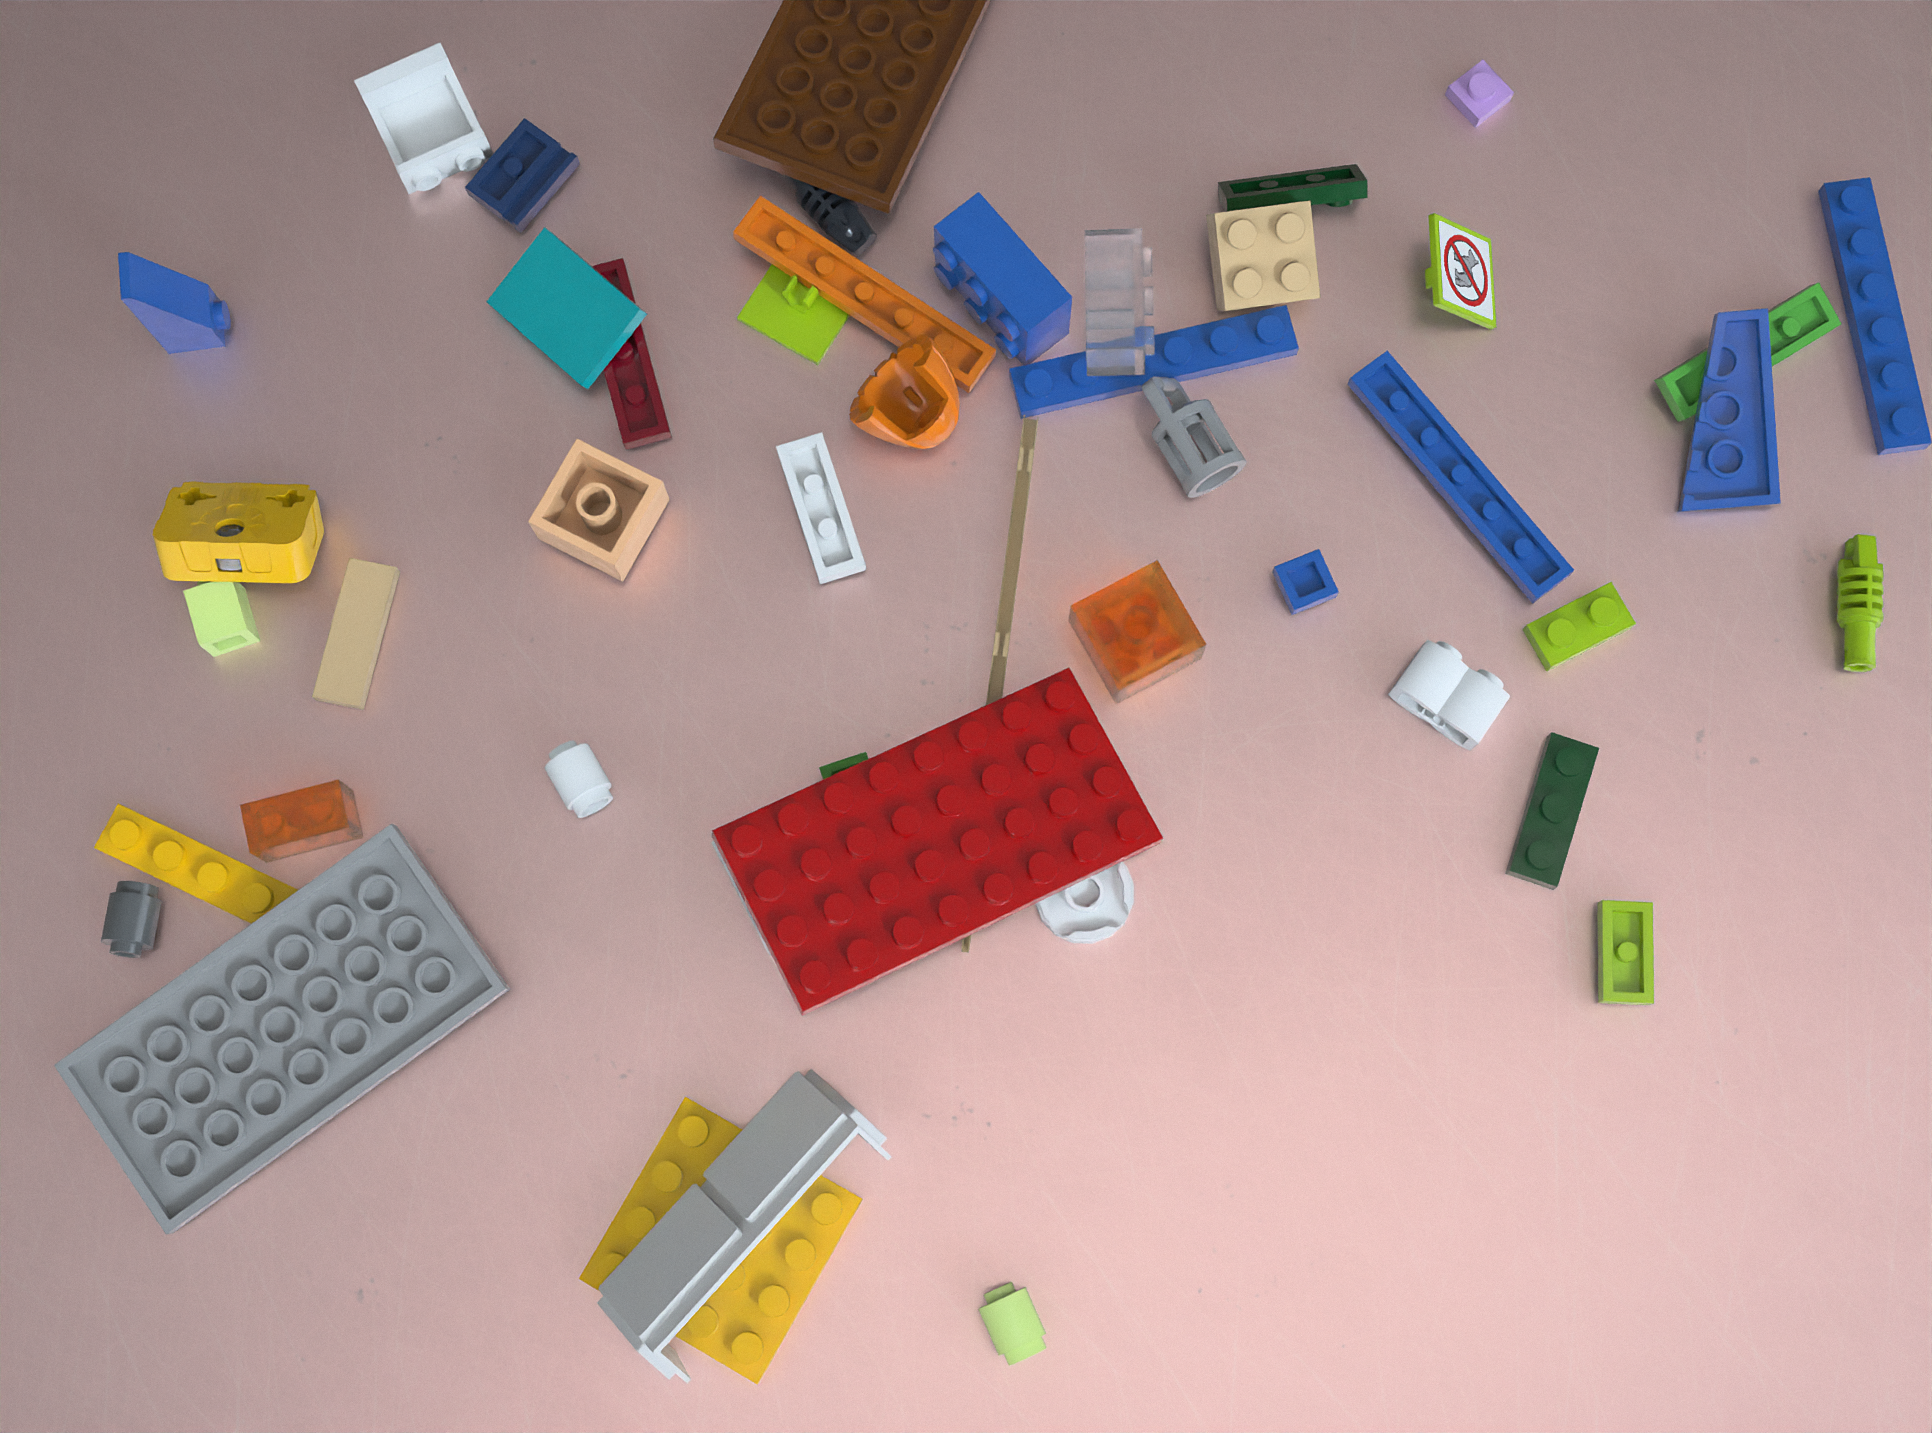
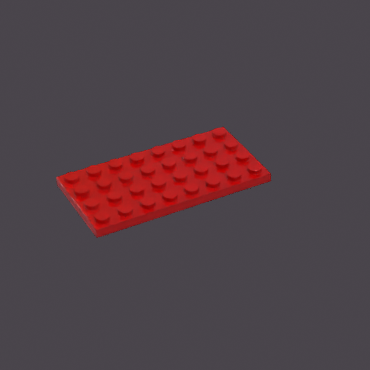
[712,667,1163,1016]

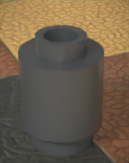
[101,881,162,958]

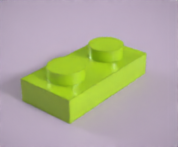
[1522,582,1636,671]
[1597,900,1654,1005]

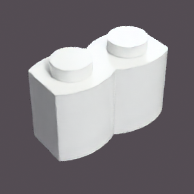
[1388,640,1510,751]

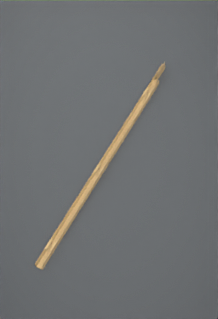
[961,415,1039,953]

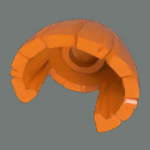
[849,335,960,449]

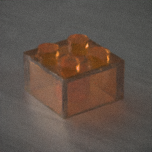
[1068,560,1207,704]

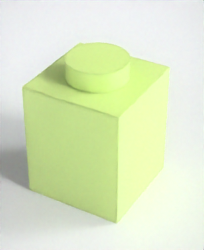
[183,581,260,657]

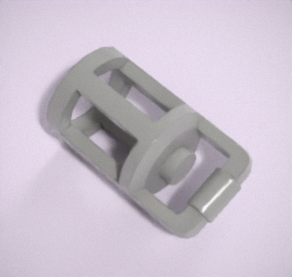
[1142,376,1247,498]

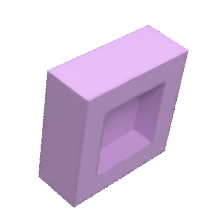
[1445,60,1514,128]

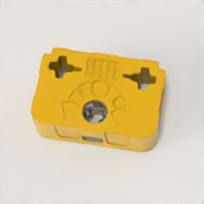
[152,481,324,583]

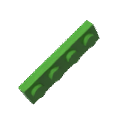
[1654,282,1842,422]

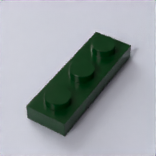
[1218,164,1368,212]
[1505,732,1599,890]

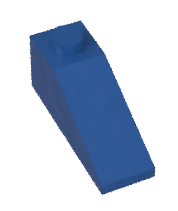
[118,252,231,354]

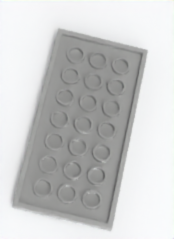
[54,824,510,1234]

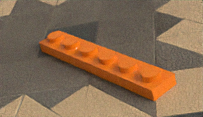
[733,195,996,393]

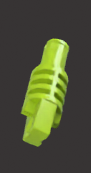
[1837,534,1884,672]

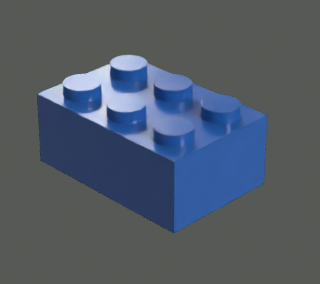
[933,192,1072,365]

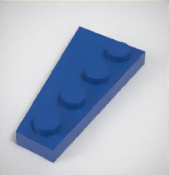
[1678,308,1781,512]

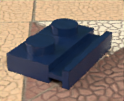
[465,118,580,233]

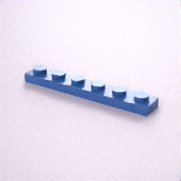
[1818,177,1932,455]
[1009,305,1299,419]
[1347,350,1574,604]

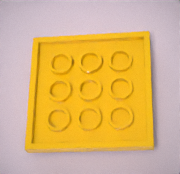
[579,1097,863,1385]

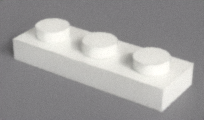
[776,432,866,584]

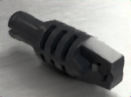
[780,173,877,256]

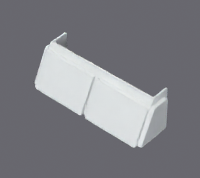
[597,1069,892,1383]

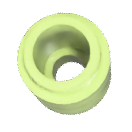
[978,1282,1047,1366]

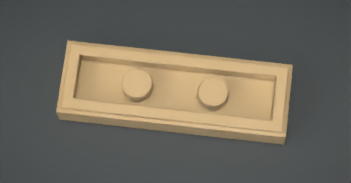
[312,558,400,710]

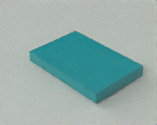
[486,227,647,389]

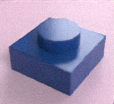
[1272,549,1339,615]

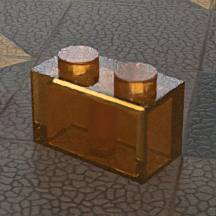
[240,779,364,863]

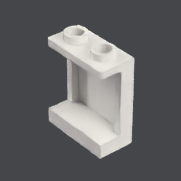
[354,43,493,194]

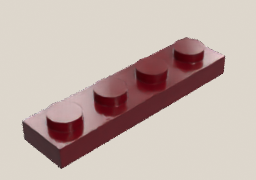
[592,258,672,450]

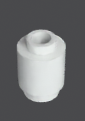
[545,740,613,818]

